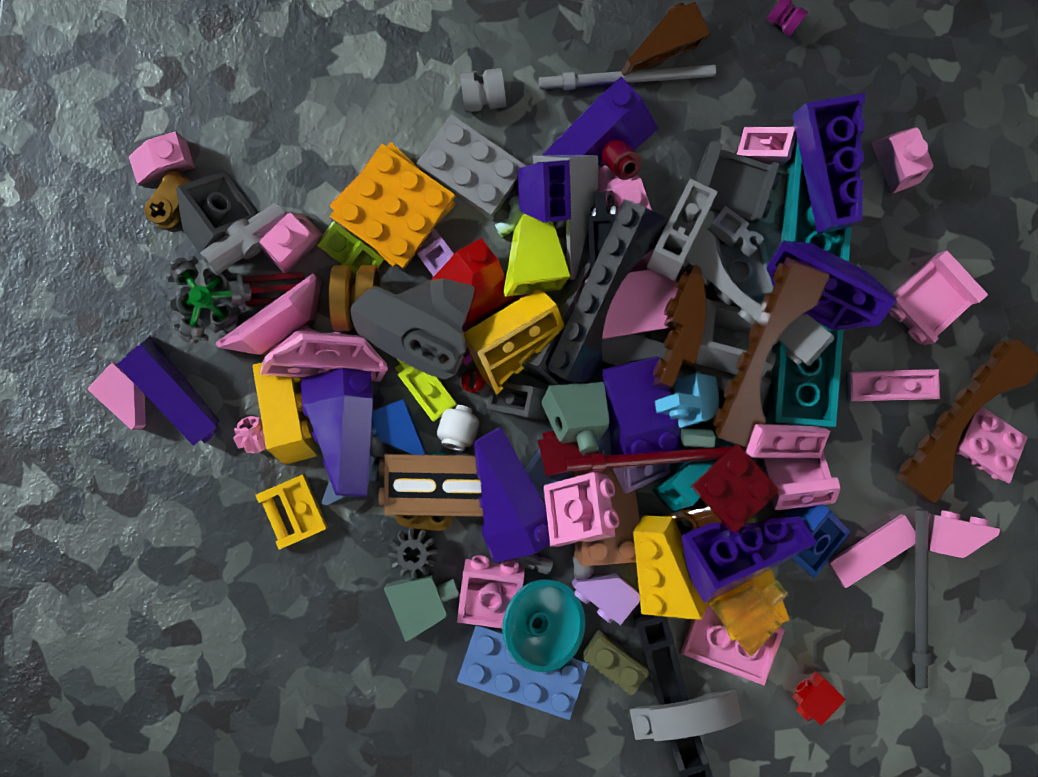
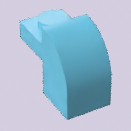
[655,373,719,428]

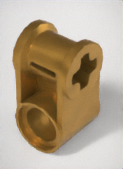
[144,170,192,230]

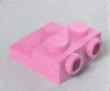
[544,472,619,547]
[457,555,525,628]

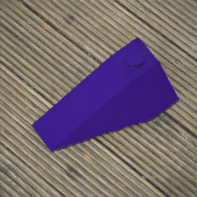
[542,76,658,165]
[474,427,550,562]

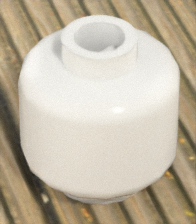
[437,405,479,451]

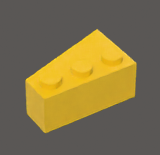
[252,362,318,465]
[633,515,710,620]

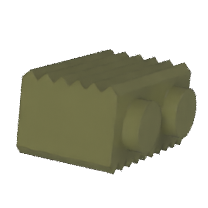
[582,629,649,695]

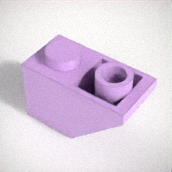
[572,573,640,625]

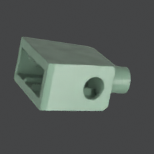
[541,382,609,455]
[384,573,460,642]

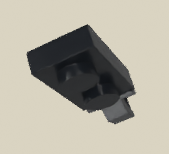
[587,190,619,270]

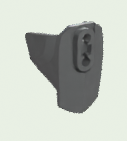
[350,278,475,380]

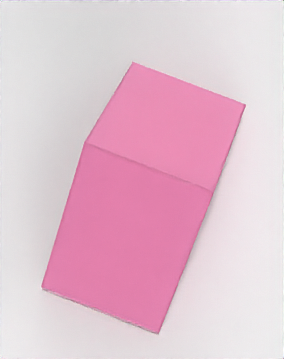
[737,127,796,168]

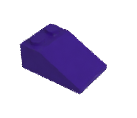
[602,356,682,455]

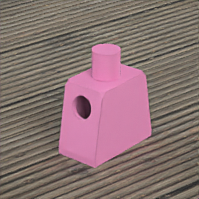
[871,127,933,194]
[259,212,323,273]

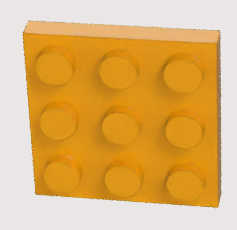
[329,143,456,269]

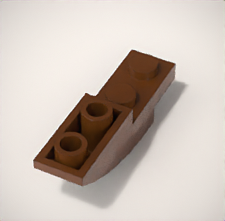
[653,264,706,390]

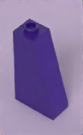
[117,336,219,446]

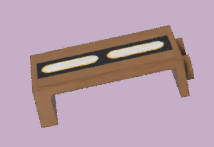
[379,450,483,516]

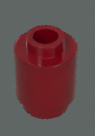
[602,140,641,180]

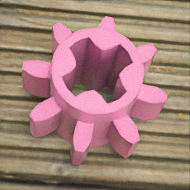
[233,416,266,453]

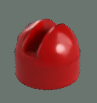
[461,369,485,393]

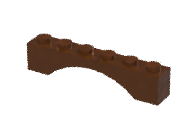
[712,257,830,447]
[896,339,1038,504]

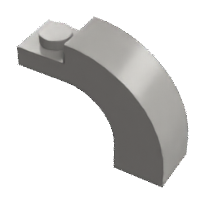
[629,690,742,741]

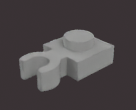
[707,206,764,257]

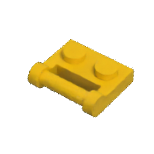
[255,474,328,549]

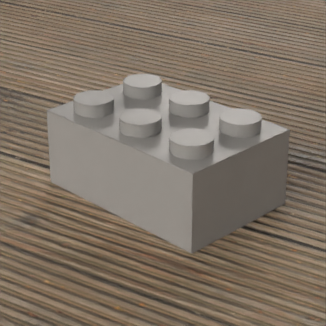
[417,114,525,221]

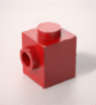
[792,672,846,726]

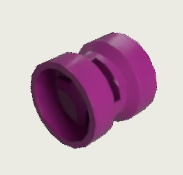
[766,0,808,37]

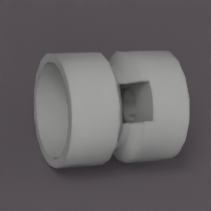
[460,68,506,113]

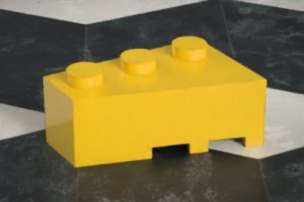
[463,288,565,395]

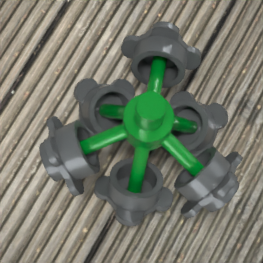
[166,256,252,343]

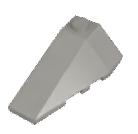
[533,154,599,281]

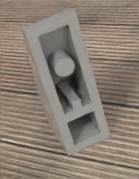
[647,179,718,281]

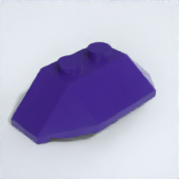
[766,240,896,330]

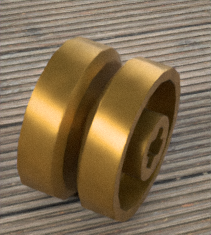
[329,265,381,331]

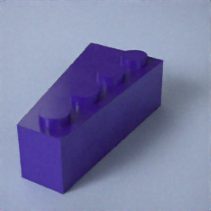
[792,93,865,234]

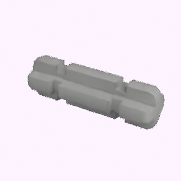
[511,554,553,574]

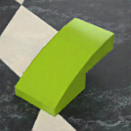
[316,221,384,274]

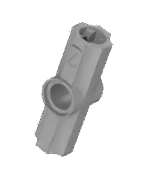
[200,203,285,275]

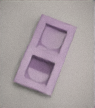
[416,228,454,277]

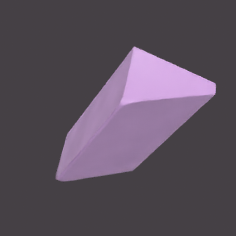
[612,463,671,494]

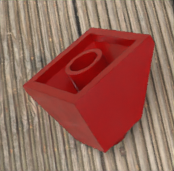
[431,238,513,328]

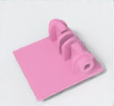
[956,407,1028,484]

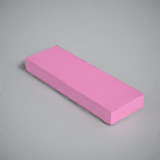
[847,369,940,401]
[746,424,830,458]
[827,514,915,588]

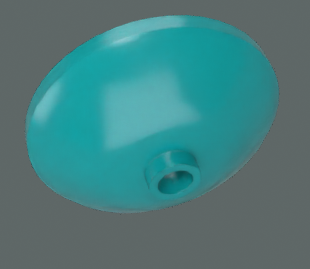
[502,579,585,672]

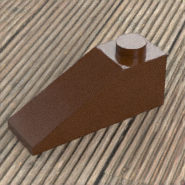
[621,2,710,76]

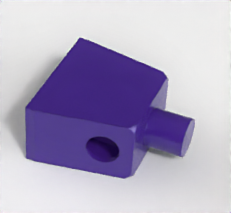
[515,160,571,222]

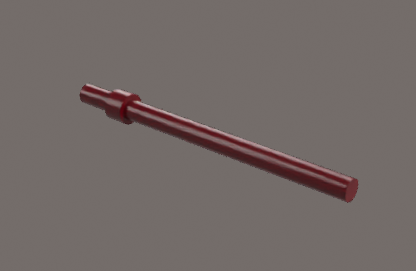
[565,446,750,472]

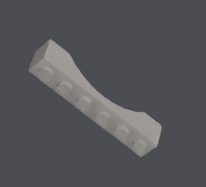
[683,225,835,366]

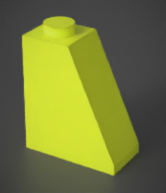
[504,214,570,297]

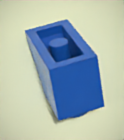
[371,399,428,455]

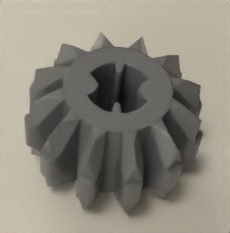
[387,527,439,579]

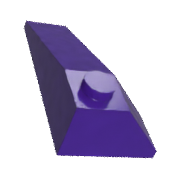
[301,368,373,497]
[682,517,817,603]

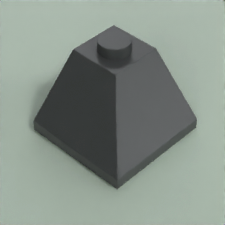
[176,170,256,253]

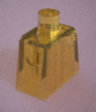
[708,580,789,657]

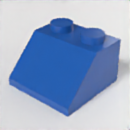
[782,505,851,578]

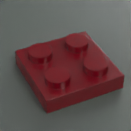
[690,444,780,533]

